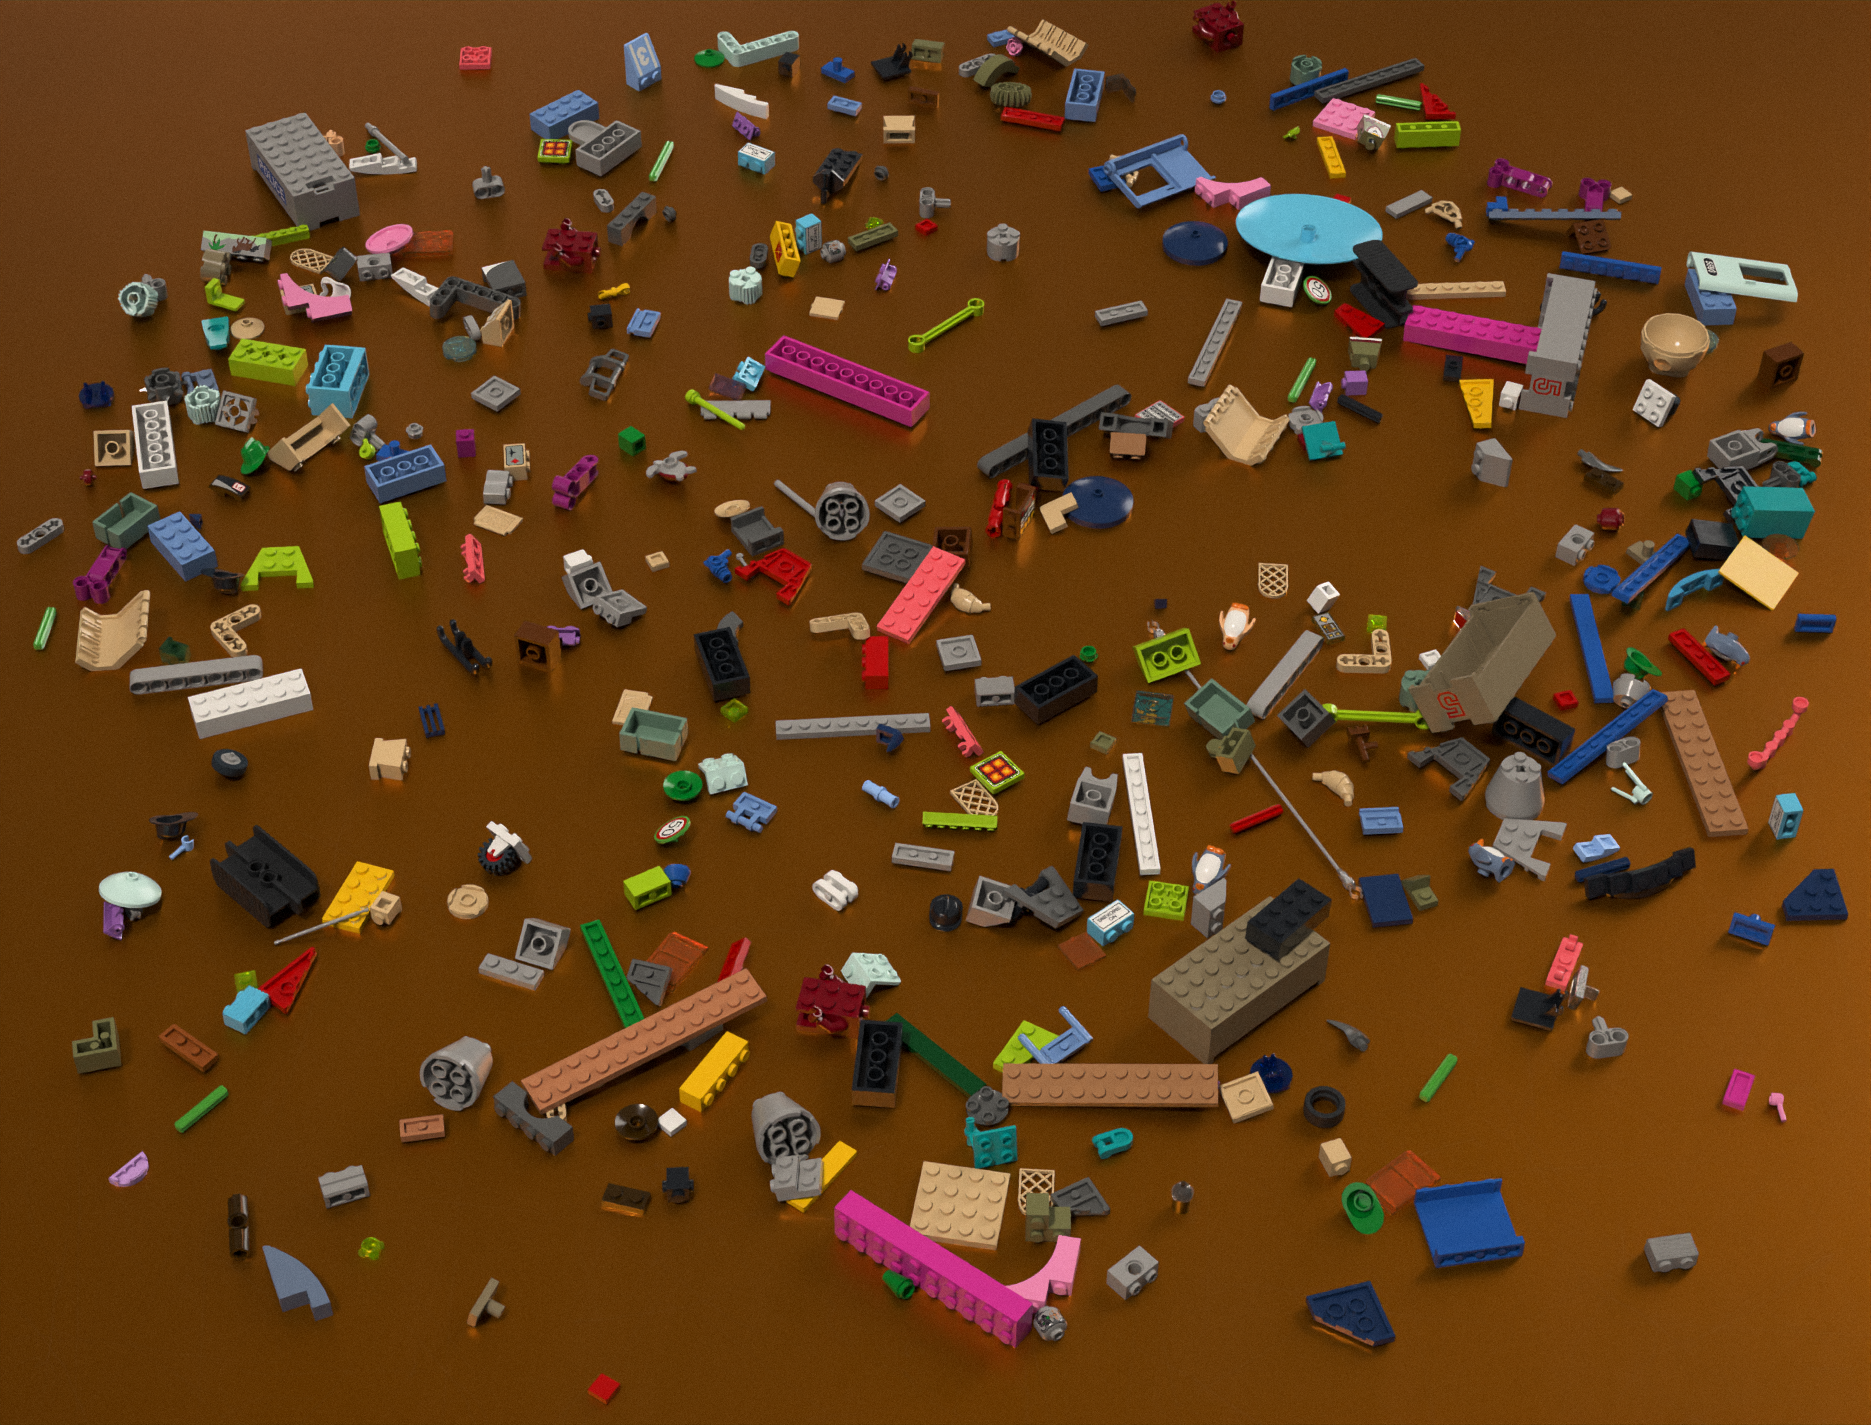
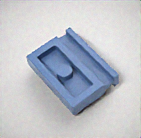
[627,308,661,338]
[1359,807,1404,835]

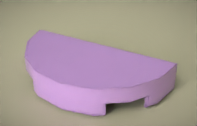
[108,1151,149,1187]

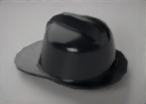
[201,568,244,594]
[149,812,198,839]
[929,894,963,932]

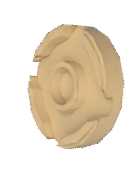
[447,884,489,919]

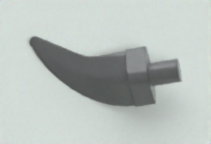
[1577,449,1623,472]
[1327,1020,1370,1051]

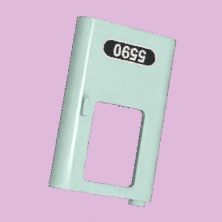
[1687,251,1798,302]

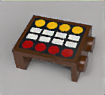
[1002,483,1036,541]

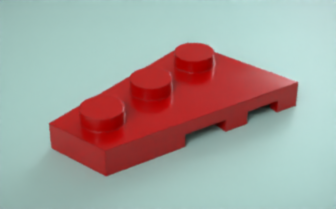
[1334,303,1385,338]

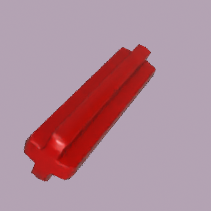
[1230,804,1283,834]

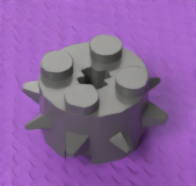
[140,368,188,405]

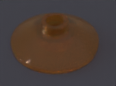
[1762,534,1799,560]

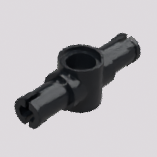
[1007,876,1049,925]

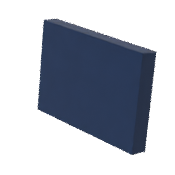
[1358,874,1413,928]

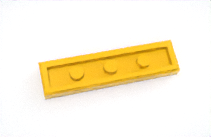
[1317,136,1346,179]
[786,1141,857,1213]

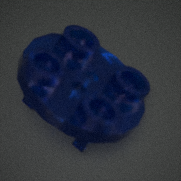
[79,381,114,409]
[1250,1053,1293,1093]

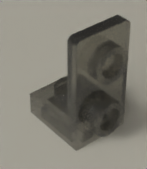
[1105,73,1136,103]

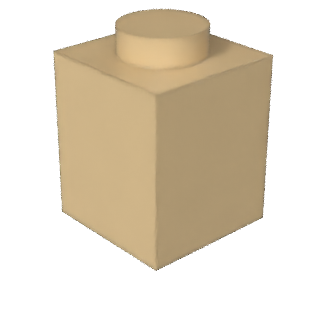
[1319,1138,1352,1177]

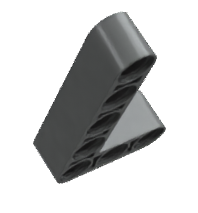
[429,276,521,320]

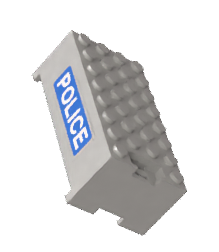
[245,113,360,231]

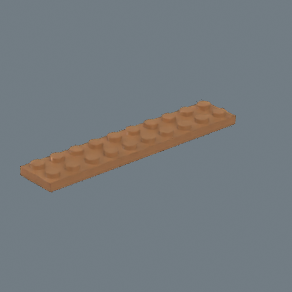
[1660,690,1748,837]
[1002,1063,1218,1107]

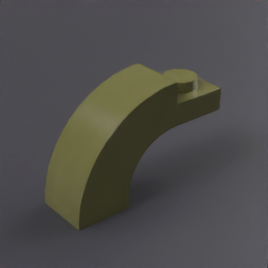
[973,54,1020,87]

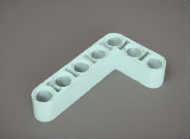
[717,31,799,67]

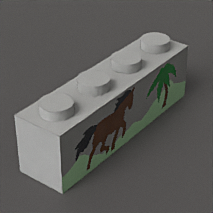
[201,231,272,262]

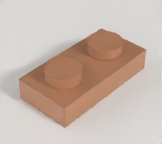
[399,1114,445,1142]

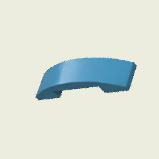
[1665,569,1724,611]

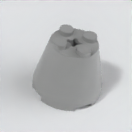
[815,482,870,540]
[1485,752,1545,820]
[420,1036,493,1111]
[751,1092,821,1164]

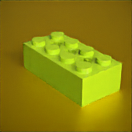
[228,338,308,386]
[379,501,422,580]

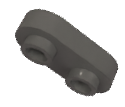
[750,243,768,269]

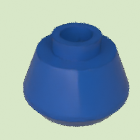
[663,864,691,888]

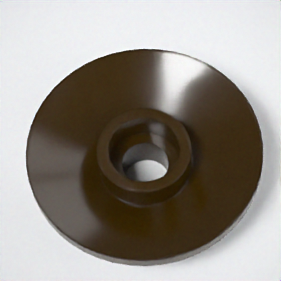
[615,1104,658,1140]

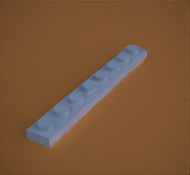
[1489,209,1621,220]

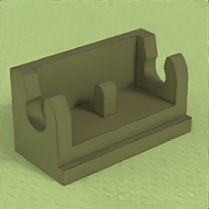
[911,39,945,63]

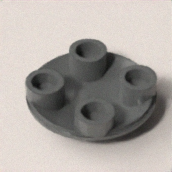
[966,1086,1009,1125]

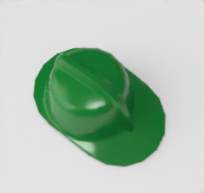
[240,437,270,474]
[1624,647,1662,679]
[1341,1182,1384,1234]

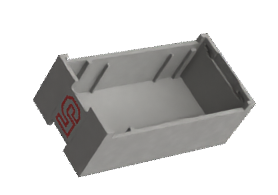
[1519,273,1597,418]

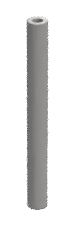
[774,480,815,517]

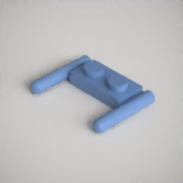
[1018,1006,1094,1064]

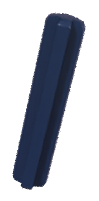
[1574,857,1631,882]

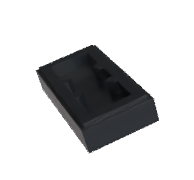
[1443,355,1463,382]

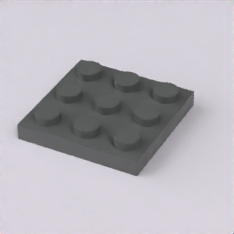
[862,531,932,583]

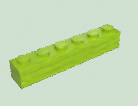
[251,224,310,246]
[922,811,998,831]

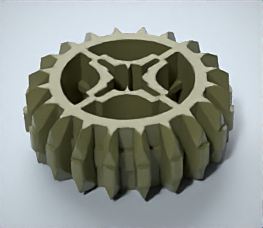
[990,82,1032,107]

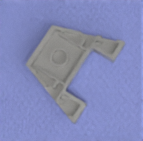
[1492,818,1567,881]

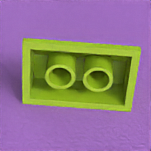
[1132,628,1201,683]

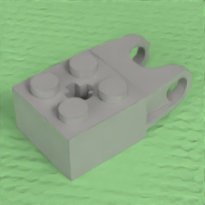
[1707,428,1778,470]
[1067,767,1118,825]

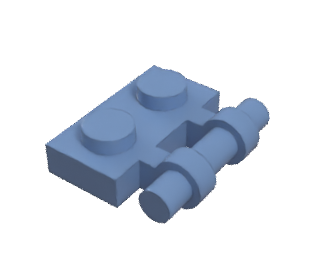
[726,792,777,833]

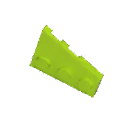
[993,1020,1059,1073]

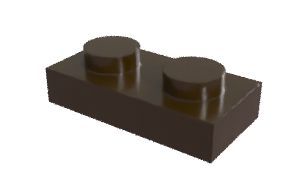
[1584,467,1624,497]
[601,1183,651,1215]

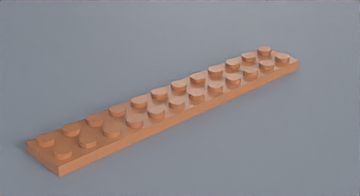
[521,969,767,1115]

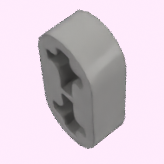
[593,189,614,213]
[463,315,481,341]

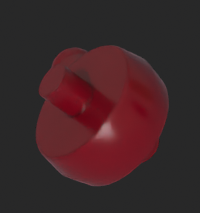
[80,469,97,486]

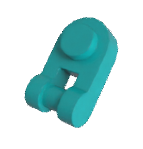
[1788,461,1817,487]
[1092,1128,1133,1159]

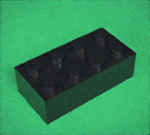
[1028,418,1069,492]
[694,627,751,701]
[1014,655,1098,724]
[1492,696,1575,767]
[1073,822,1123,902]
[1245,878,1332,960]
[852,1020,903,1108]

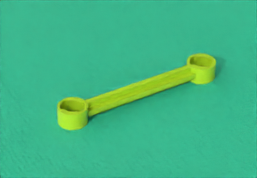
[908,298,984,353]
[1322,704,1429,729]

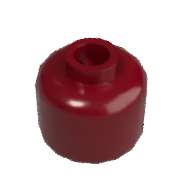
[1597,508,1625,531]

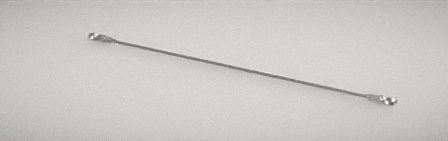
[1147,620,1363,899]

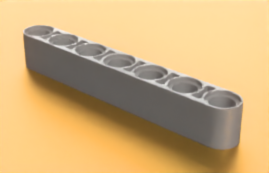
[1246,630,1324,719]
[130,655,263,694]

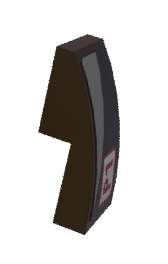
[208,475,251,502]

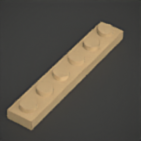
[1406,281,1506,300]

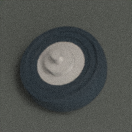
[211,749,248,777]

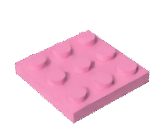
[1313,98,1375,140]

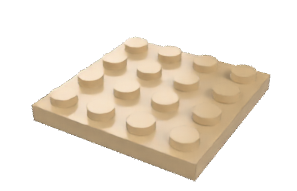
[910,1161,1010,1250]

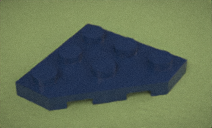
[1782,869,1848,921]
[1306,1281,1396,1347]

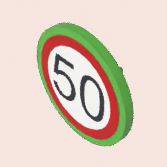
[1303,276,1332,305]
[654,816,691,844]

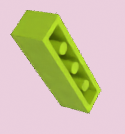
[1394,121,1461,148]

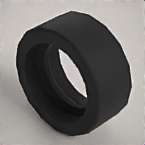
[1303,1086,1346,1128]

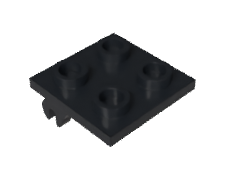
[871,43,913,80]
[1511,987,1569,1031]

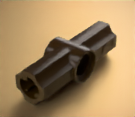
[227,1194,251,1260]

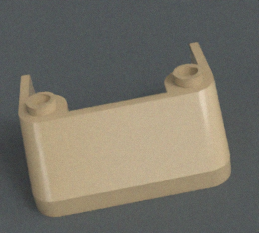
[266,403,350,472]

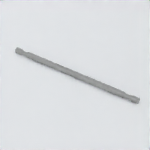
[274,907,369,945]

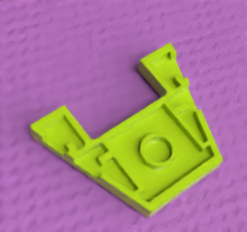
[240,546,314,591]

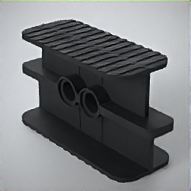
[1350,240,1418,329]
[210,825,321,928]

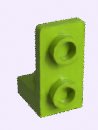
[205,278,245,311]

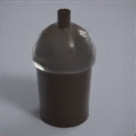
[1171,1181,1194,1214]

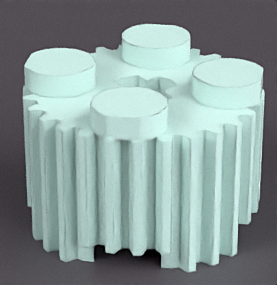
[729,267,763,305]
[118,282,158,317]
[184,385,221,425]

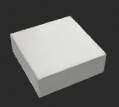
[1419,649,1441,670]
[658,1108,687,1137]

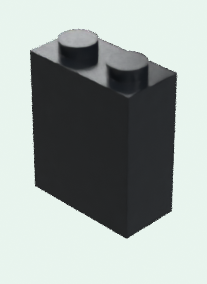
[1685,519,1739,560]

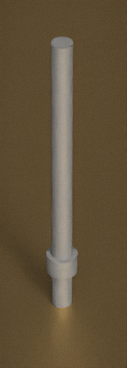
[365,123,409,163]

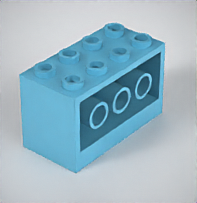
[306,345,370,418]

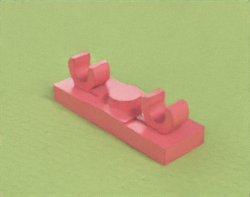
[461,534,485,583]
[942,706,984,758]
[1545,934,1583,991]

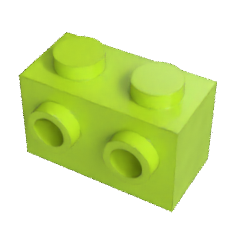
[623,866,672,910]

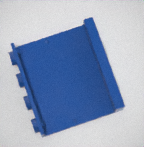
[1414,1178,1525,1268]

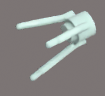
[1611,762,1653,805]

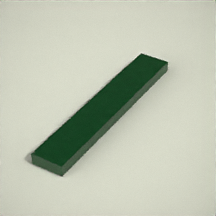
[886,1013,987,1098]

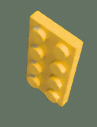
[322,861,395,934]

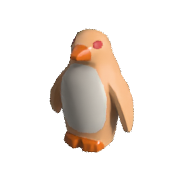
[1219,603,1255,650]

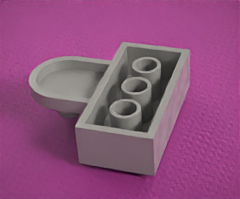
[568,120,642,176]

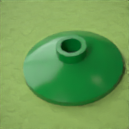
[694,49,725,68]
[663,770,703,801]

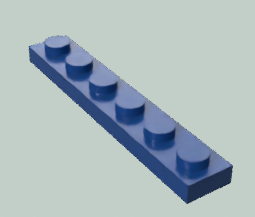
[1269,68,1349,111]
[1559,251,1662,284]

